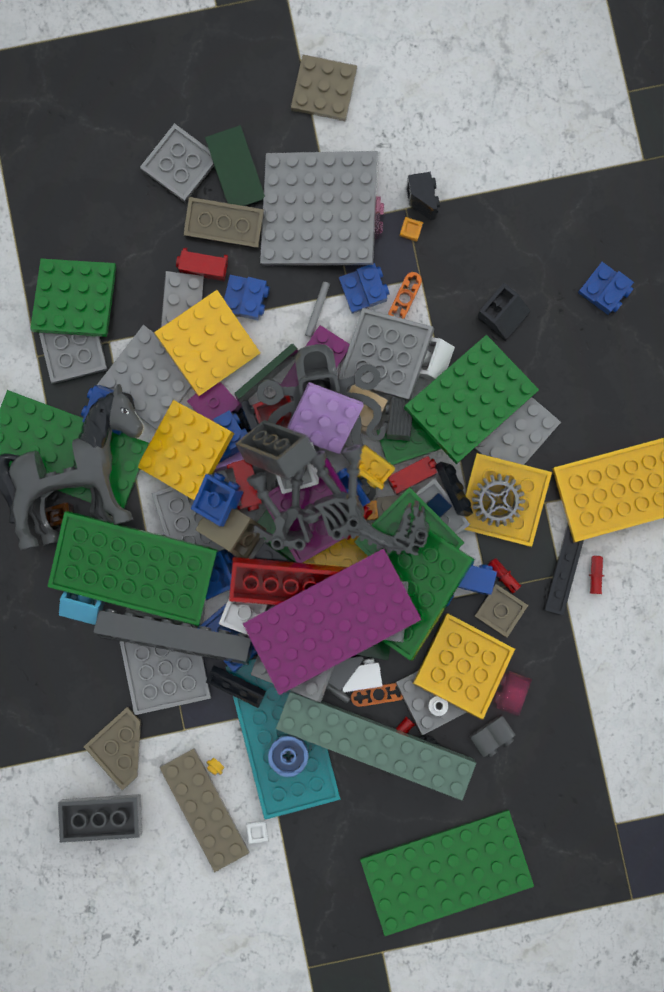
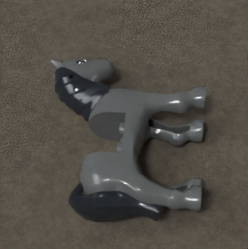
[0,384,144,551]

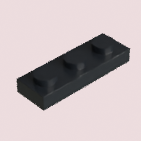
[435,462,473,517]
[206,665,266,708]

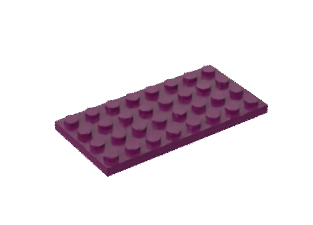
[242,548,422,695]

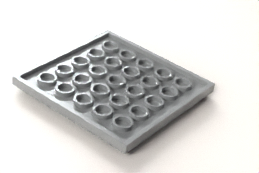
[260,151,378,265]

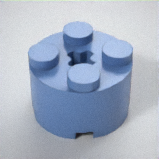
[268,734,309,777]

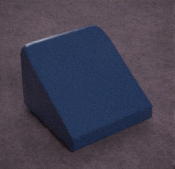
[427,492,452,518]

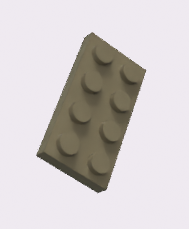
[184,197,264,248]

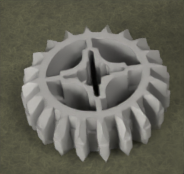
[472,474,525,527]

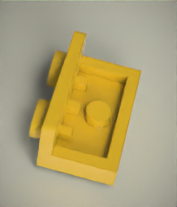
[350,444,395,490]

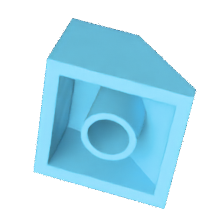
[59,591,105,625]

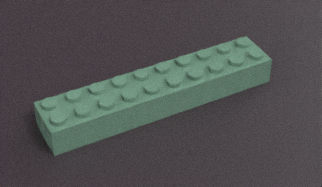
[276,691,476,800]

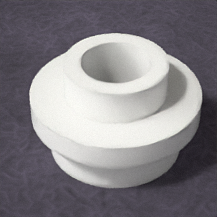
[428,696,448,716]

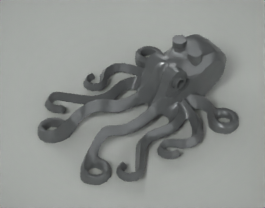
[257,344,387,501]

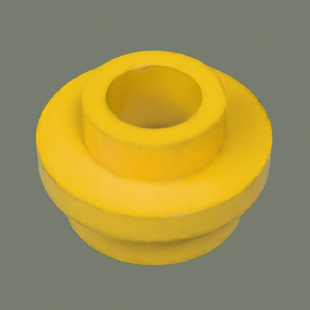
[206,758,224,775]

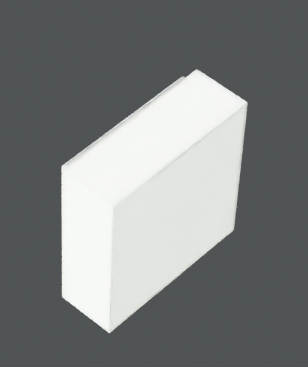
[246,820,269,844]

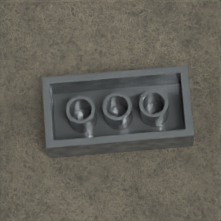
[235,420,317,479]
[58,794,142,843]

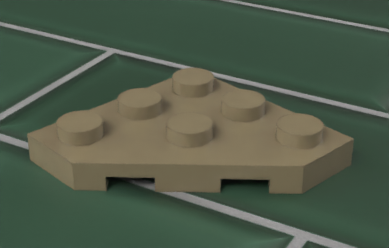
[83,707,141,790]

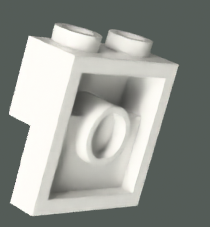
[219,599,271,635]

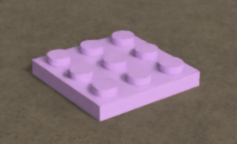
[287,382,364,454]

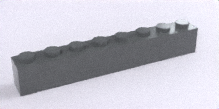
[93,609,253,665]

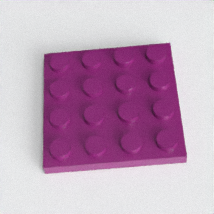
[265,458,350,563]

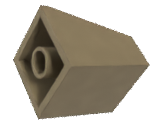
[196,509,266,558]

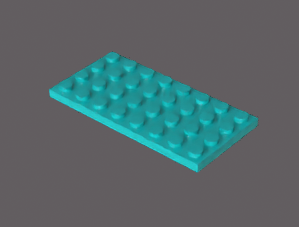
[225,659,341,820]

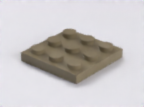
[291,54,357,121]

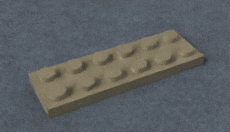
[159,748,249,872]

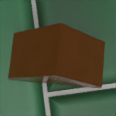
[46,503,74,527]

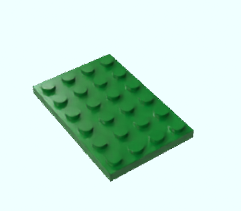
[404,335,539,465]
[382,518,475,661]

